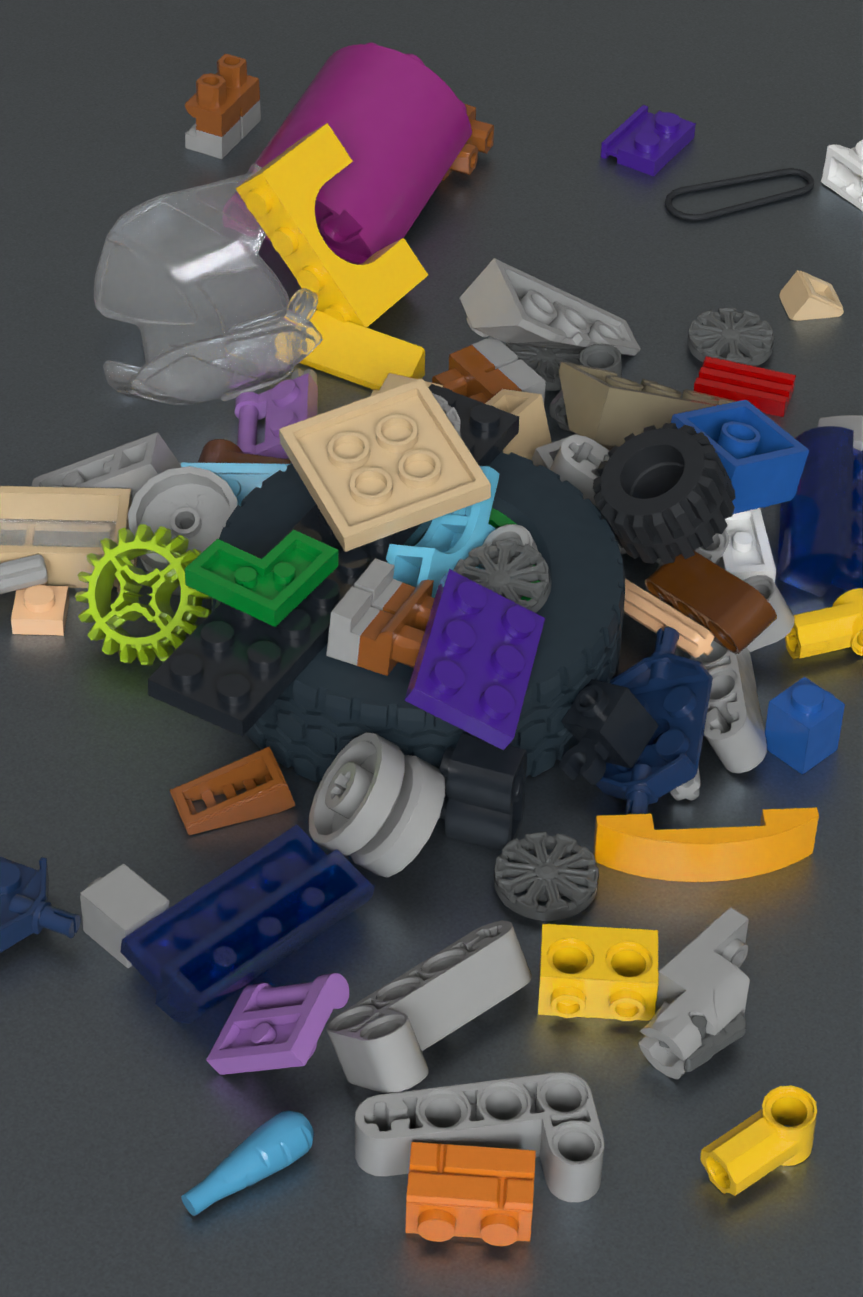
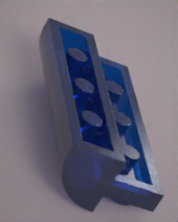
[777,426,863,597]
[120,825,375,1024]

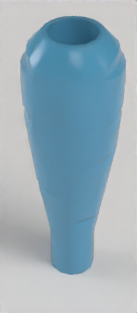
[181,1110,314,1216]

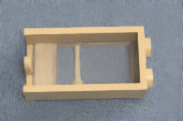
[0,486,137,592]

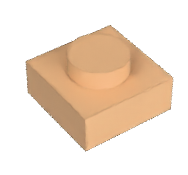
[11,585,69,636]

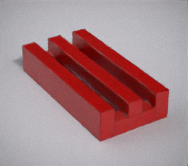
[694,356,796,417]

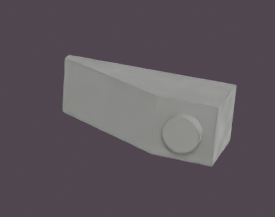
[31,432,181,501]

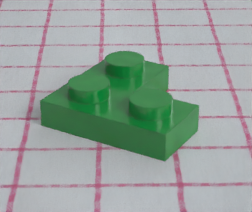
[185,529,338,627]

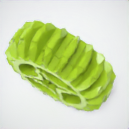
[75,524,212,666]

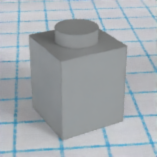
[80,864,171,968]

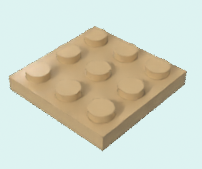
[279,378,491,552]

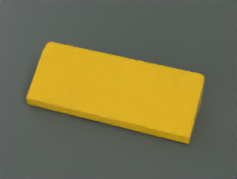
[282,307,425,390]

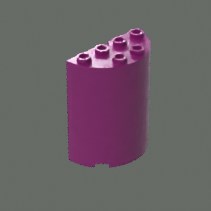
[224,42,472,265]

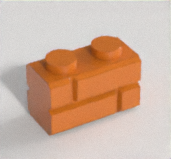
[405,1142,536,1246]

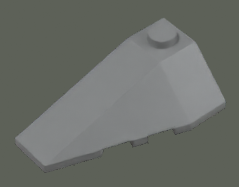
[459,258,641,356]

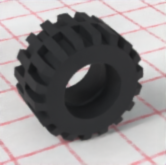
[593,423,736,564]

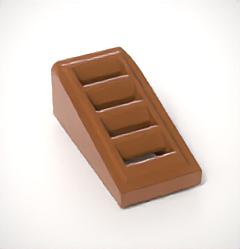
[170,746,296,835]

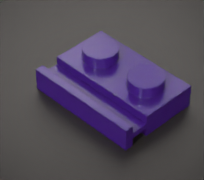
[600,105,696,177]

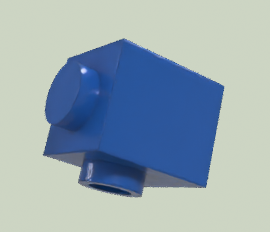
[765,676,845,775]

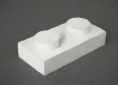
[719,508,776,582]

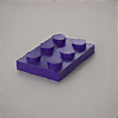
[404,569,545,750]

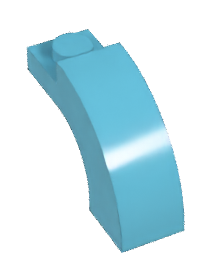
[386,466,500,598]

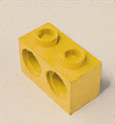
[538,924,658,1021]

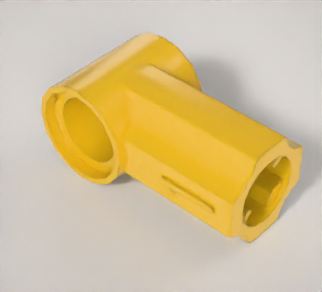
[785,588,863,660]
[700,1085,817,1196]

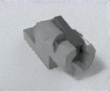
[639,907,750,1079]

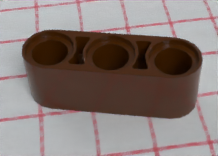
[645,550,777,654]

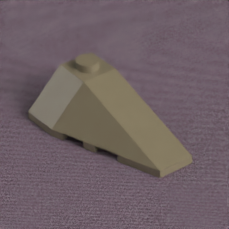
[559,362,737,451]

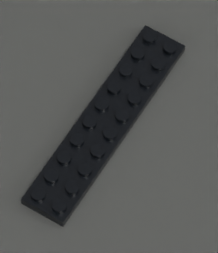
[148,384,519,737]

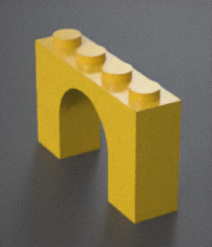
[235,123,428,327]

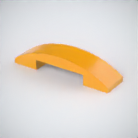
[593,807,819,882]

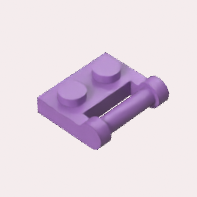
[235,373,318,459]
[206,973,349,1075]

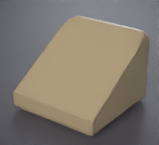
[779,270,844,321]

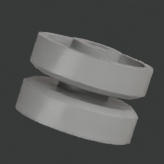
[128,466,239,596]
[309,733,445,878]

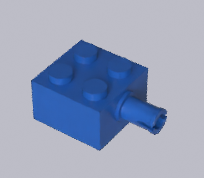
[671,400,809,514]

